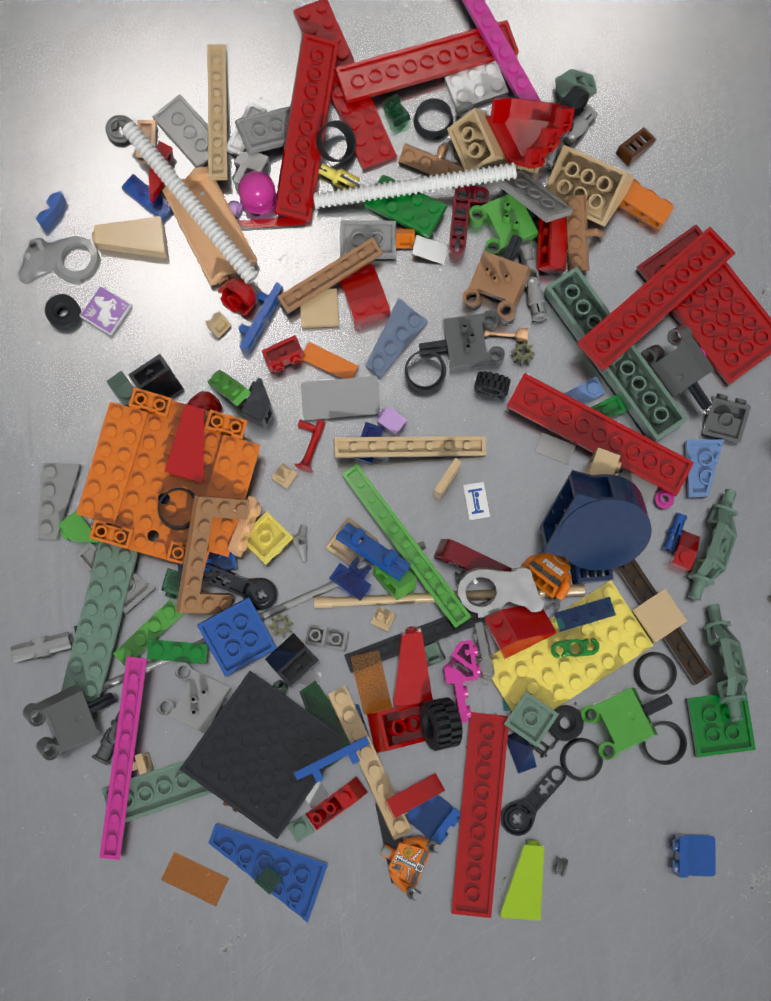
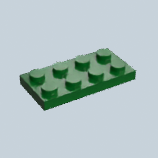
[364,174,447,238]

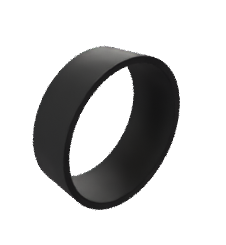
[560,87,590,119]
[413,98,453,140]
[316,120,356,162]
[404,350,446,392]
[158,488,195,530]
[633,652,677,695]
[643,721,687,765]
[560,738,603,781]

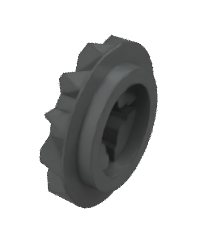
[105,114,132,144]

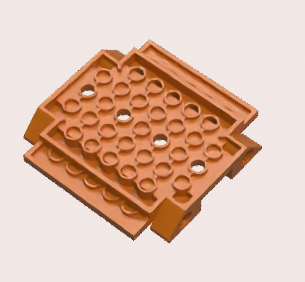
[76,387,261,569]

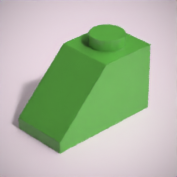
[58,510,100,545]
[373,565,417,600]

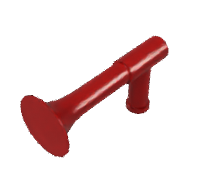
[294,419,326,472]

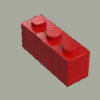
[537,217,567,275]

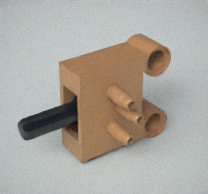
[462,235,531,321]

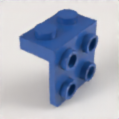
[406,795,460,845]
[673,834,716,878]

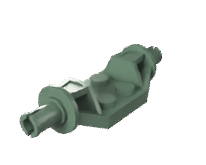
[688,489,738,601]
[703,604,748,722]

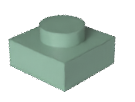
[424,640,446,667]
[287,815,314,843]

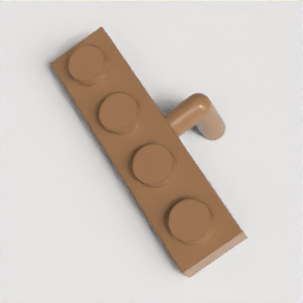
[398,142,465,176]
[566,195,605,272]

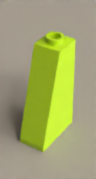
[499,840,544,921]

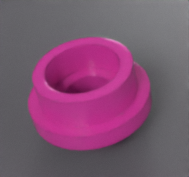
[655,490,674,509]

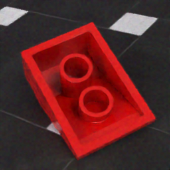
[340,264,390,327]
[484,605,557,659]
[367,702,425,753]

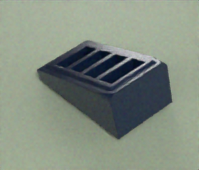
[570,564,614,585]

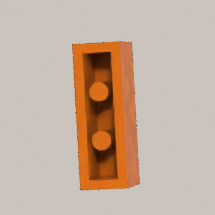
[619,179,675,231]

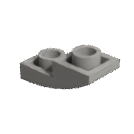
[305,624,349,651]

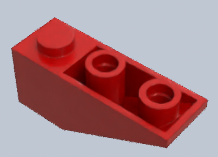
[305,776,368,830]

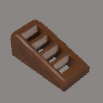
[616,127,656,165]

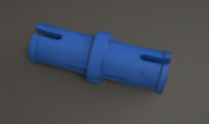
[662,513,687,553]

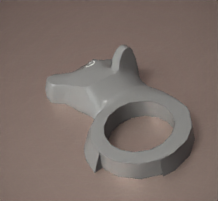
[18,236,100,284]
[458,567,544,617]

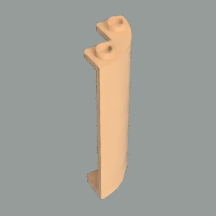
[162,167,258,286]

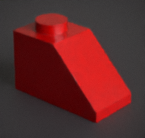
[668,530,700,572]

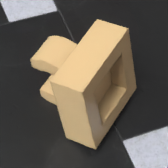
[206,312,232,338]
[271,463,298,489]
[370,606,396,632]
[132,752,154,775]

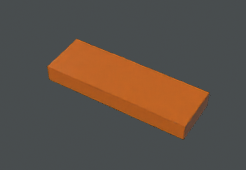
[301,342,359,379]

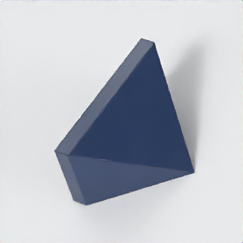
[507,732,537,774]

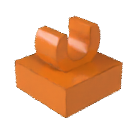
[396,227,415,248]

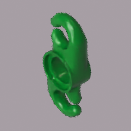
[551,638,600,658]

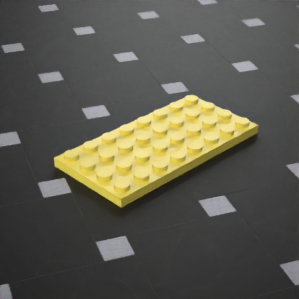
[491,580,654,712]

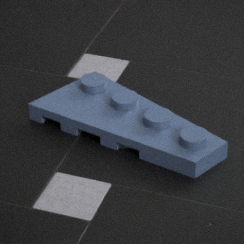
[365,298,428,378]

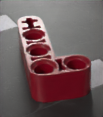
[448,185,490,260]
[433,539,511,583]

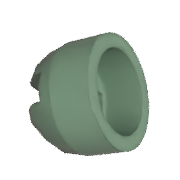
[273,680,288,695]

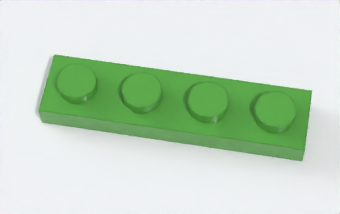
[113,600,184,666]

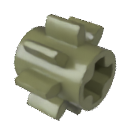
[511,340,535,365]
[268,612,293,637]

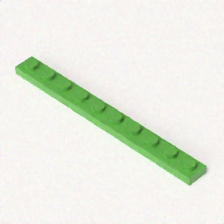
[342,464,471,629]

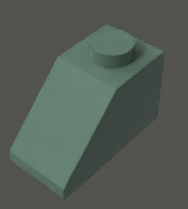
[554,69,597,97]
[106,370,134,408]

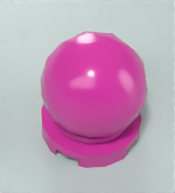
[238,170,276,215]

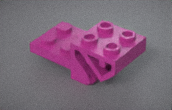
[442,640,481,723]

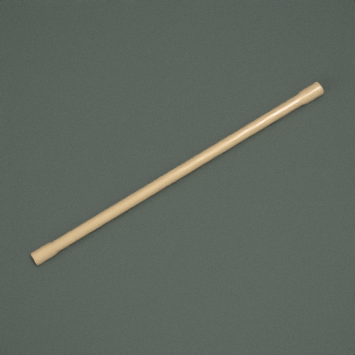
[314,584,585,608]

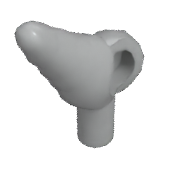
[293,524,307,563]

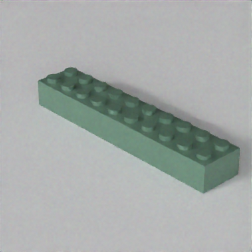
[544,267,688,442]

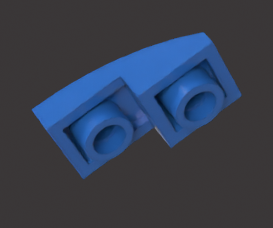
[35,190,66,230]

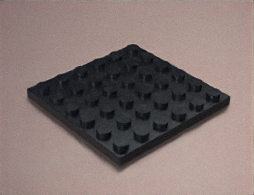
[179,671,346,839]

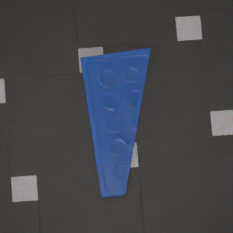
[209,823,328,923]

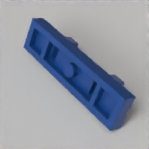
[238,282,284,354]
[336,523,411,581]
[294,736,370,783]

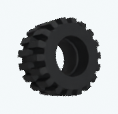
[420,697,463,751]

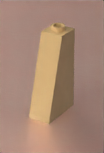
[91,216,168,258]

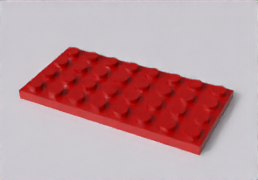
[636,224,771,385]

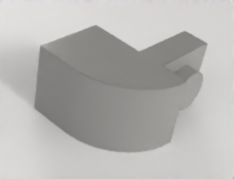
[232,152,270,189]

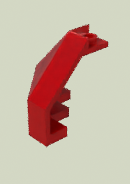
[485,96,575,169]

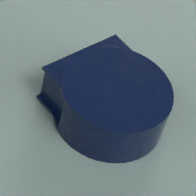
[539,470,652,570]

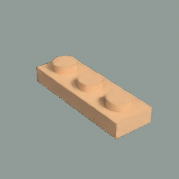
[228,496,261,557]

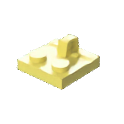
[247,512,293,565]

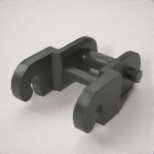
[531,739,559,758]

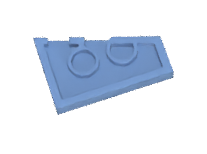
[685,439,724,497]

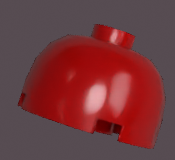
[218,278,256,316]

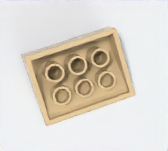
[545,145,635,226]

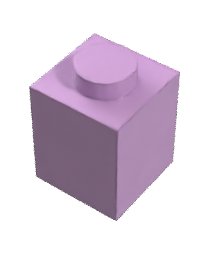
[377,406,407,437]

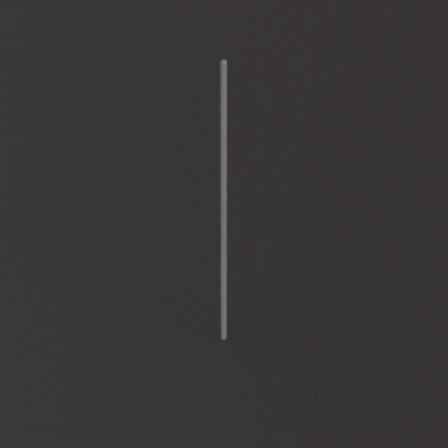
[31,541,426,718]

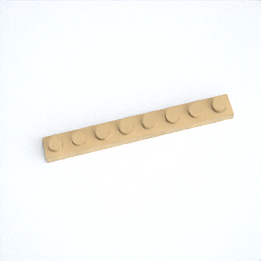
[207,44,228,180]
[333,436,486,458]
[327,685,412,840]

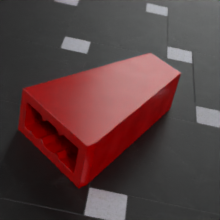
[164,402,205,484]
[392,626,433,707]

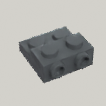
[702,393,751,443]

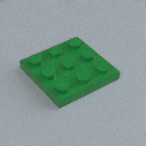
[687,691,756,758]

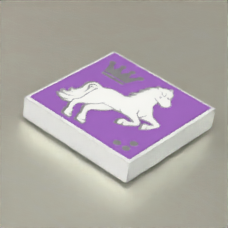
[79,285,132,337]

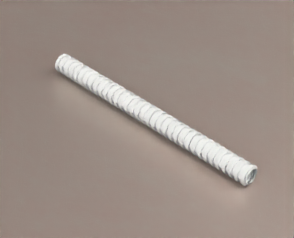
[122,121,259,284]
[314,162,517,209]

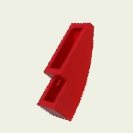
[148,141,173,203]
[384,773,445,819]

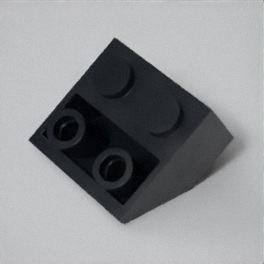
[128,354,184,398]
[241,377,273,429]
[265,633,320,688]

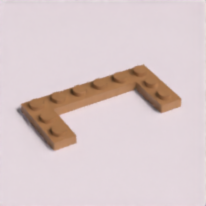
[176,495,250,614]

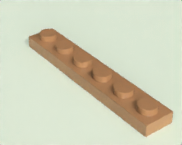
[277,237,383,314]

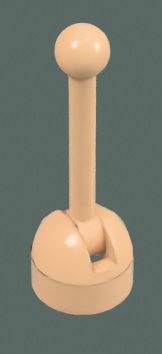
[484,328,528,343]

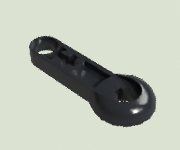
[202,563,278,610]
[501,766,566,836]

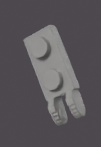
[473,622,495,679]

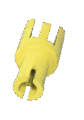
[318,163,360,190]

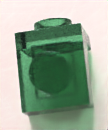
[382,94,411,128]
[161,568,182,599]

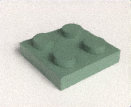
[504,692,559,747]

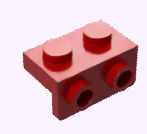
[261,335,305,372]

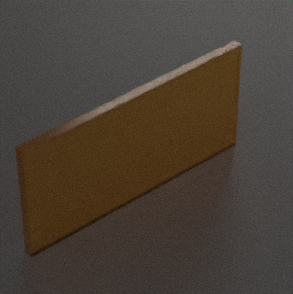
[350,650,392,715]
[161,852,229,906]

